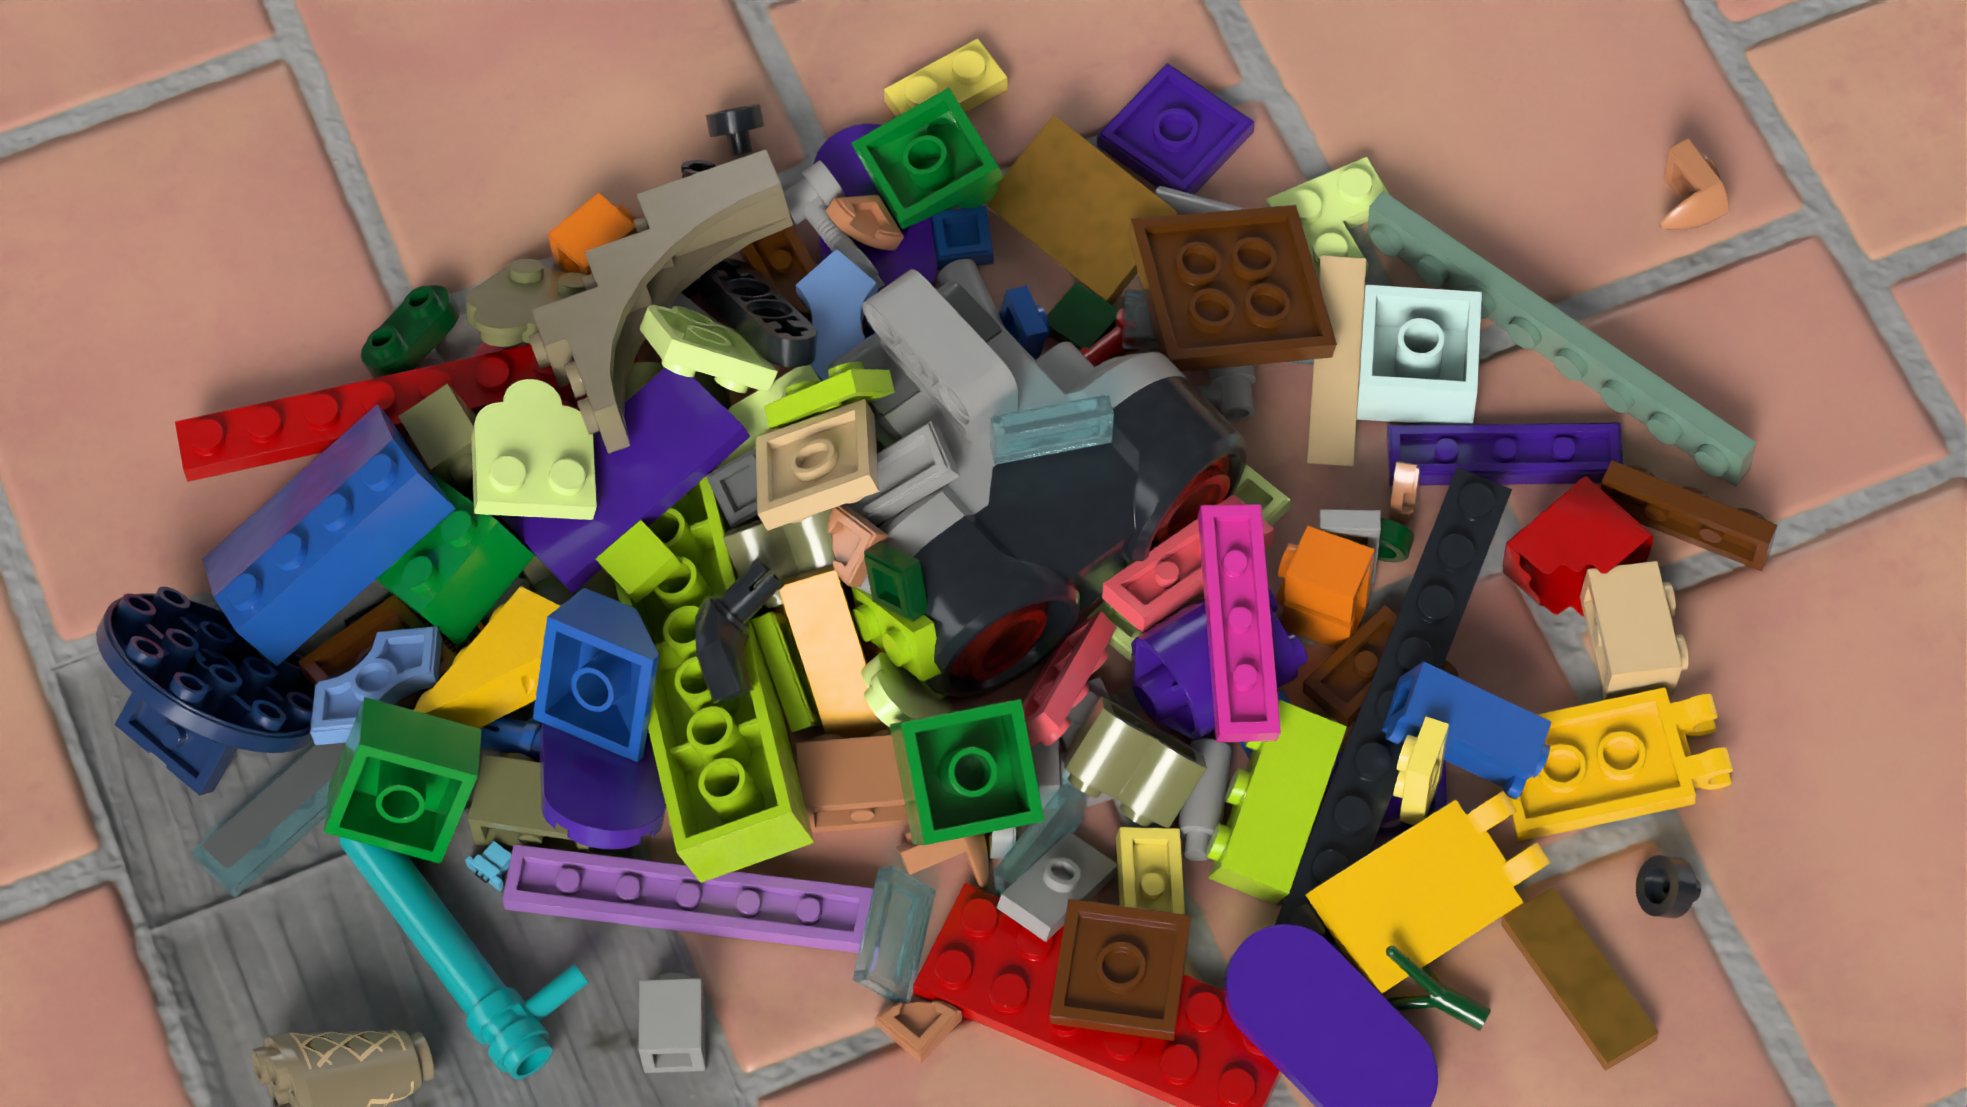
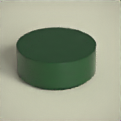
[1377,518,1414,563]

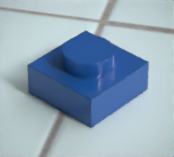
[999,285,1050,360]

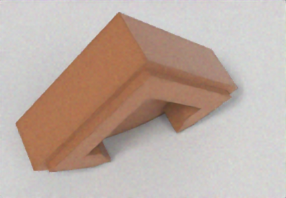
[826,195,904,250]
[1389,461,1420,522]
[827,504,888,587]
[874,1000,962,1063]

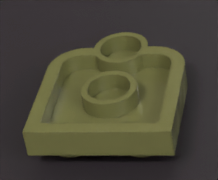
[466,259,587,347]

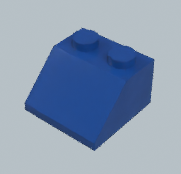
[533,588,659,762]

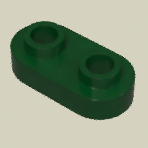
[361,285,460,378]

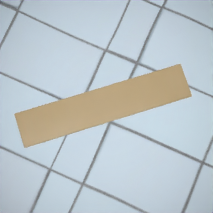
[1307,255,1366,467]

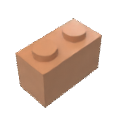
[796,730,909,833]

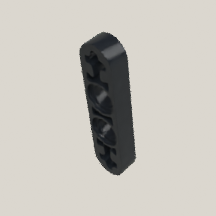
[699,258,818,367]

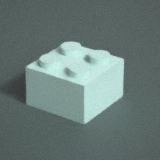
[1356,285,1482,425]

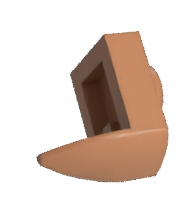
[1659,138,1729,230]
[895,830,989,891]

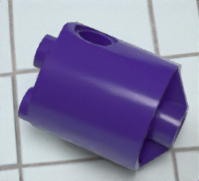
[1131,587,1308,741]

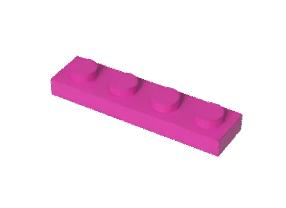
[1198,504,1281,742]

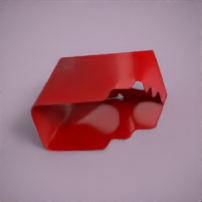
[1502,476,1654,616]

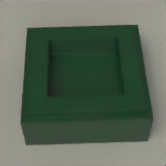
[1047,282,1119,351]
[864,542,928,621]

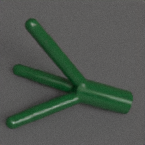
[1386,945,1491,1031]

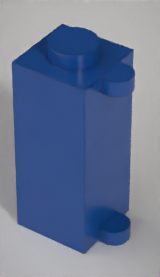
[1381,661,1551,799]

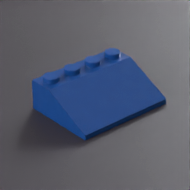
[202,405,456,666]

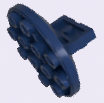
[96,586,315,796]

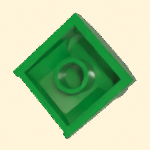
[851,87,1004,229]

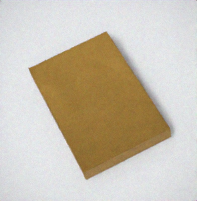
[985,114,1180,305]

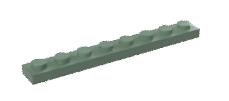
[1367,191,1757,486]

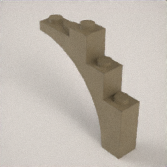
[528,149,793,454]

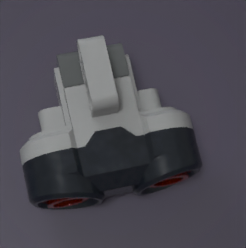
[828,269,1246,697]

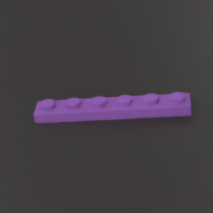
[502,845,875,954]

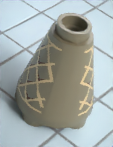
[251,1030,434,1107]

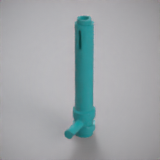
[340,837,589,1080]

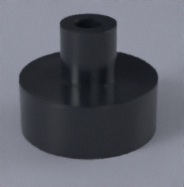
[705,104,764,156]
[1636,855,1701,919]

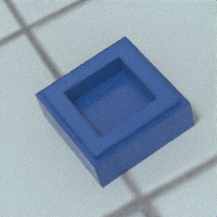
[931,206,994,270]

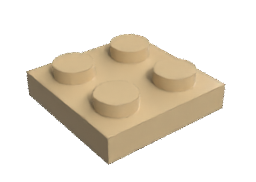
[756,399,879,531]

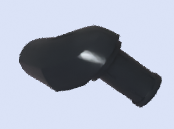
[695,558,784,704]

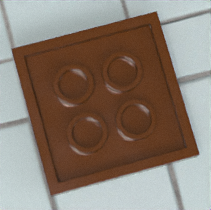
[1127,205,1337,372]

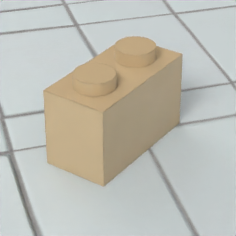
[1580,561,1688,700]

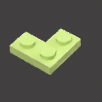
[1266,157,1390,281]

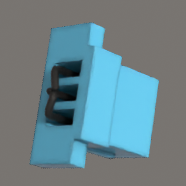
[465,841,512,891]

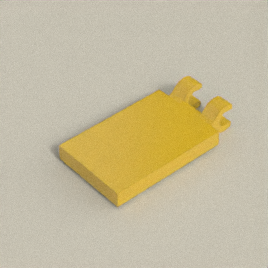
[1507,687,1733,842]
[1306,791,1551,994]

